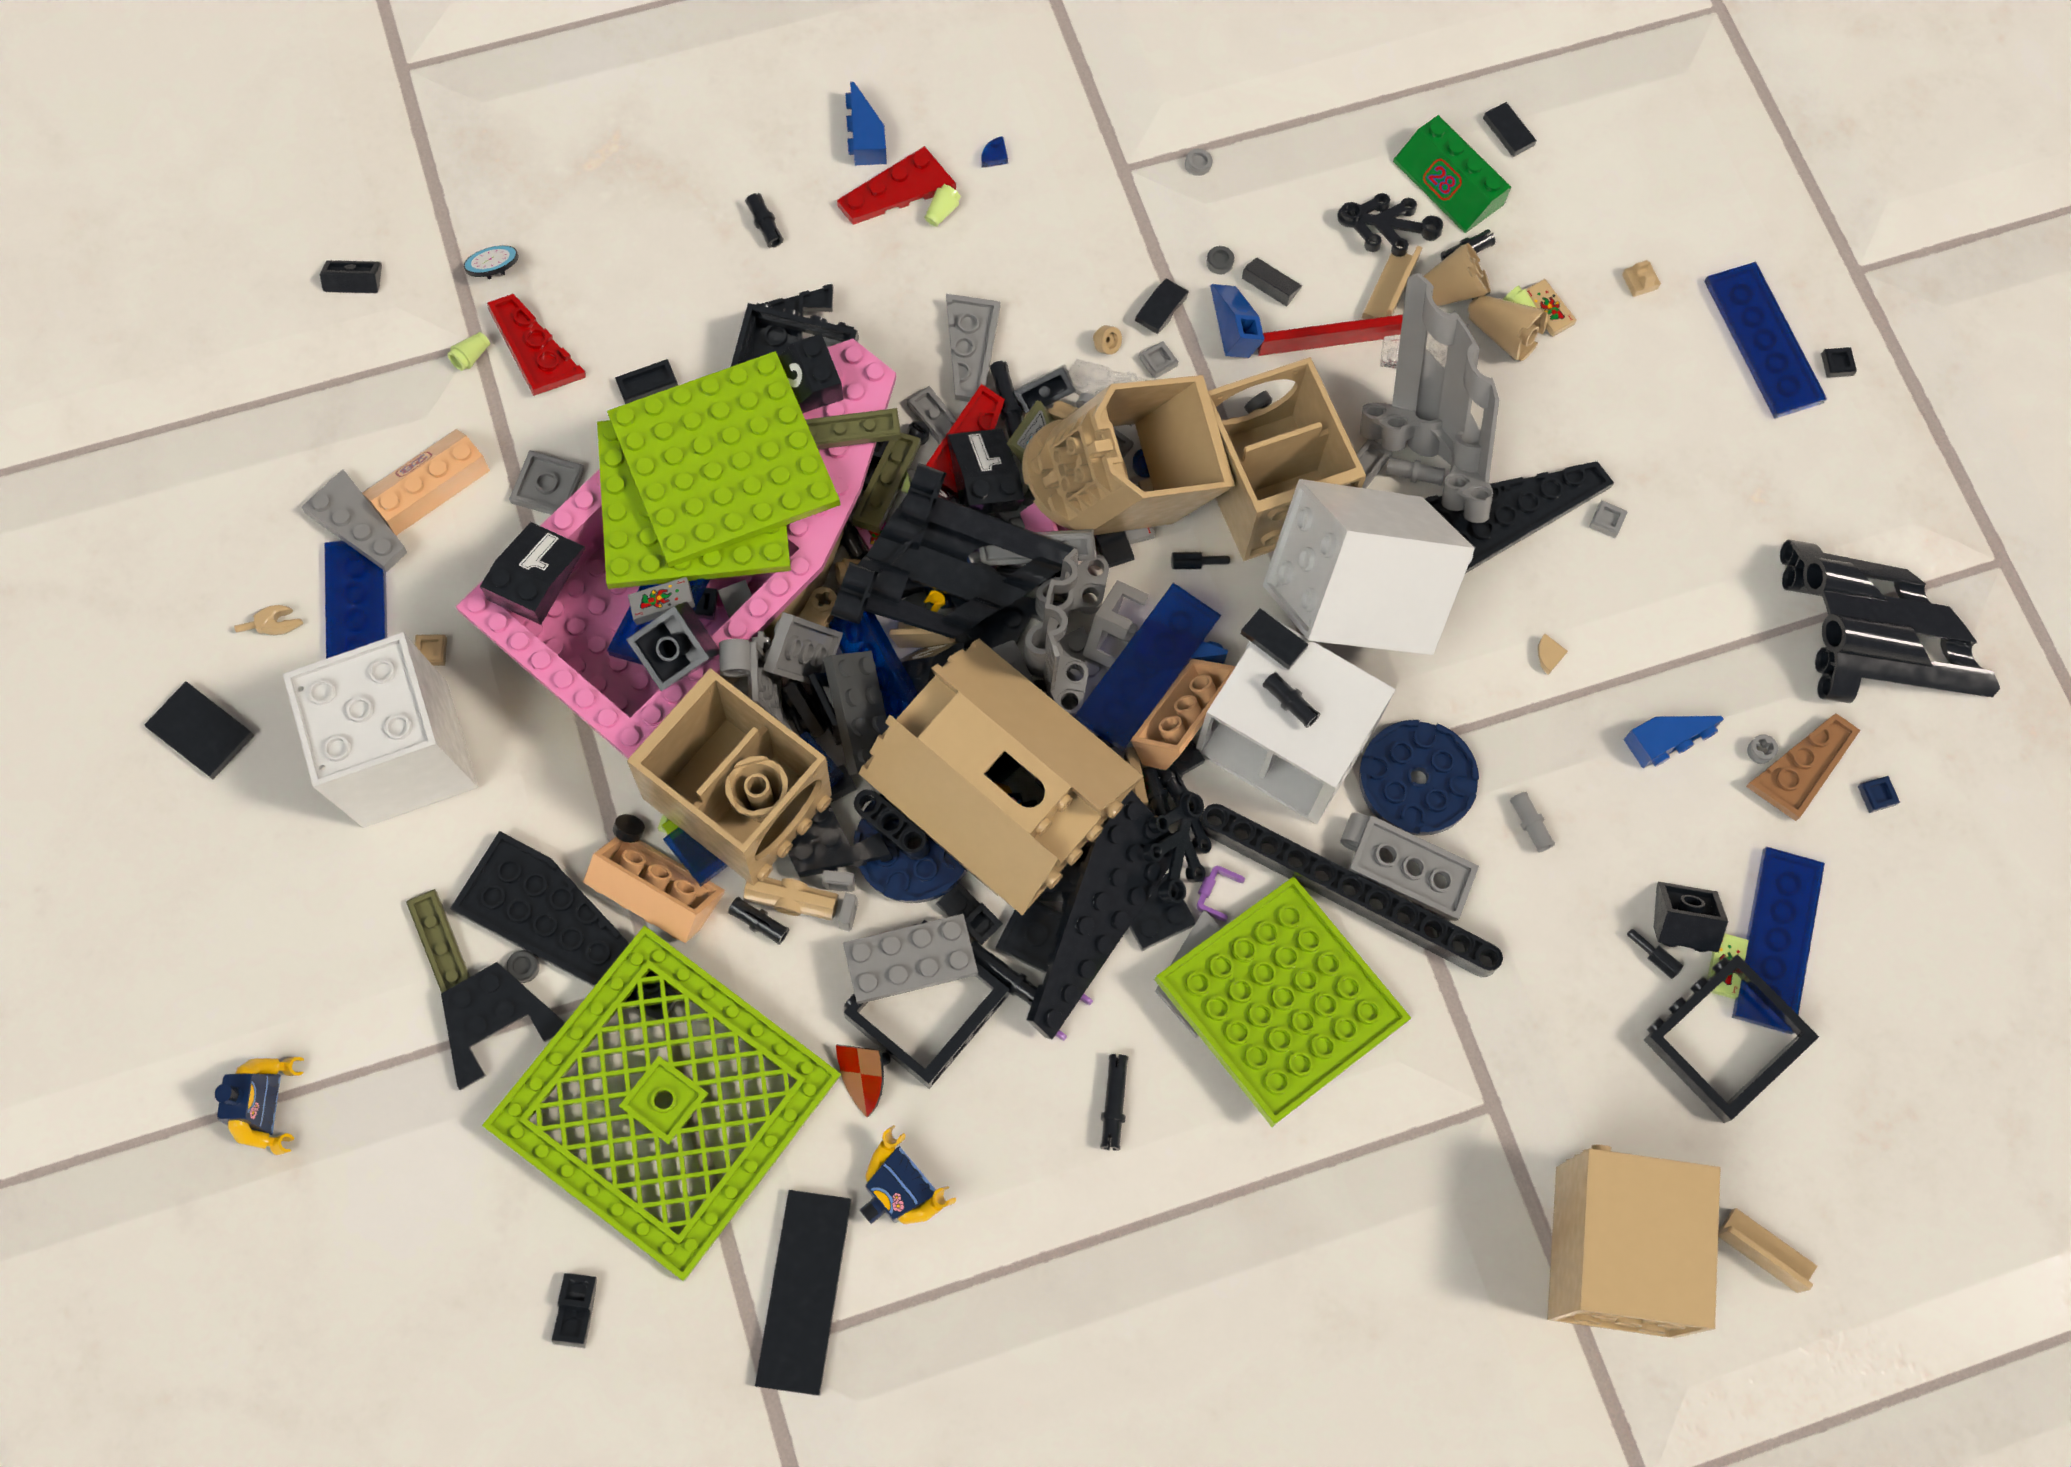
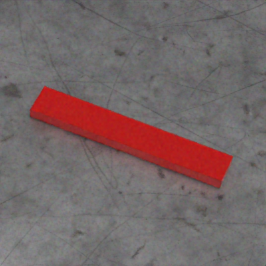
[1258,314,1403,356]

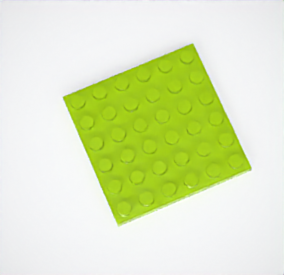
[607,351,841,568]
[597,420,791,589]
[1154,876,1411,1127]

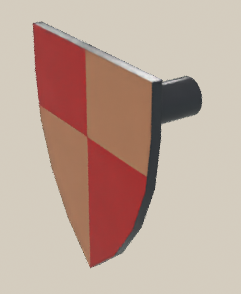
[836,1044,891,1118]

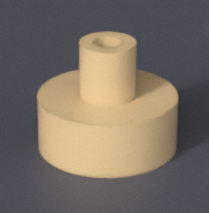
[1093,325,1122,355]

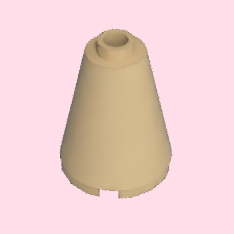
[1423,243,1491,306]
[1467,295,1548,361]
[725,756,789,823]

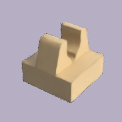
[1622,260,1661,297]

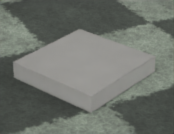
[509,450,584,515]

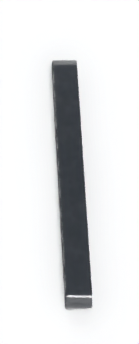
[1201,804,1503,977]

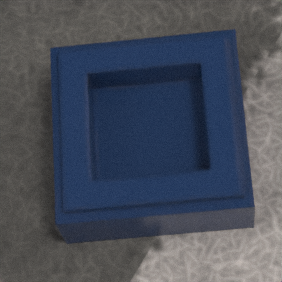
[1858,776,1900,813]

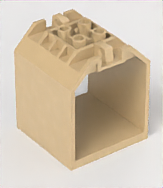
[1037,375,1235,535]

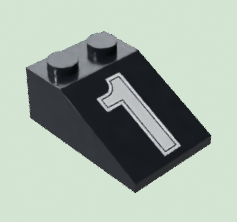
[947,429,1025,514]
[480,522,585,625]

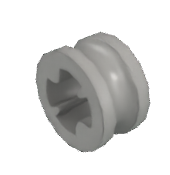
[1747,735,1778,764]

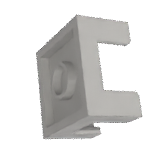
[1082,580,1149,670]

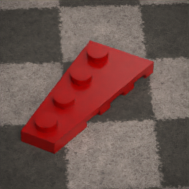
[837,146,956,225]
[487,293,586,396]
[926,384,1005,499]

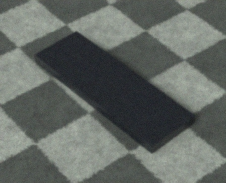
[755,1190,852,1396]

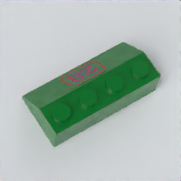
[1393,115,1511,234]

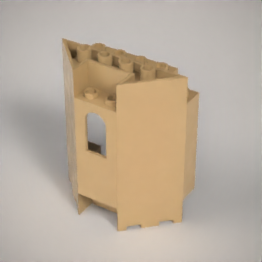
[858,639,1144,915]

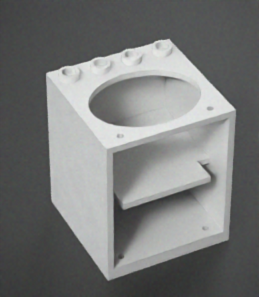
[1263,479,1475,655]
[1196,621,1396,824]
[283,632,478,828]

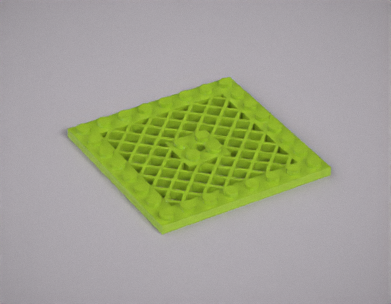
[482,925,841,1282]

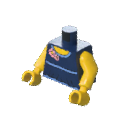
[214,1057,304,1155]
[859,1125,956,1224]

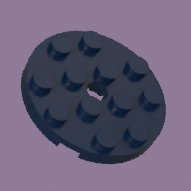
[1359,720,1479,836]
[853,794,968,903]

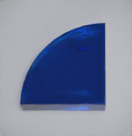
[981,136,1008,168]

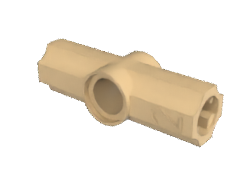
[743,877,839,921]

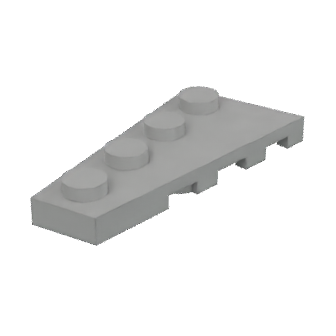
[946,294,1000,402]
[302,469,407,572]

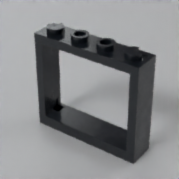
[731,303,859,367]
[844,920,1009,1089]
[1644,954,1819,1123]

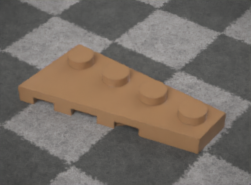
[1746,713,1860,821]

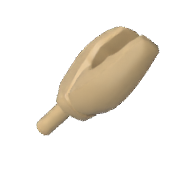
[234,605,303,635]

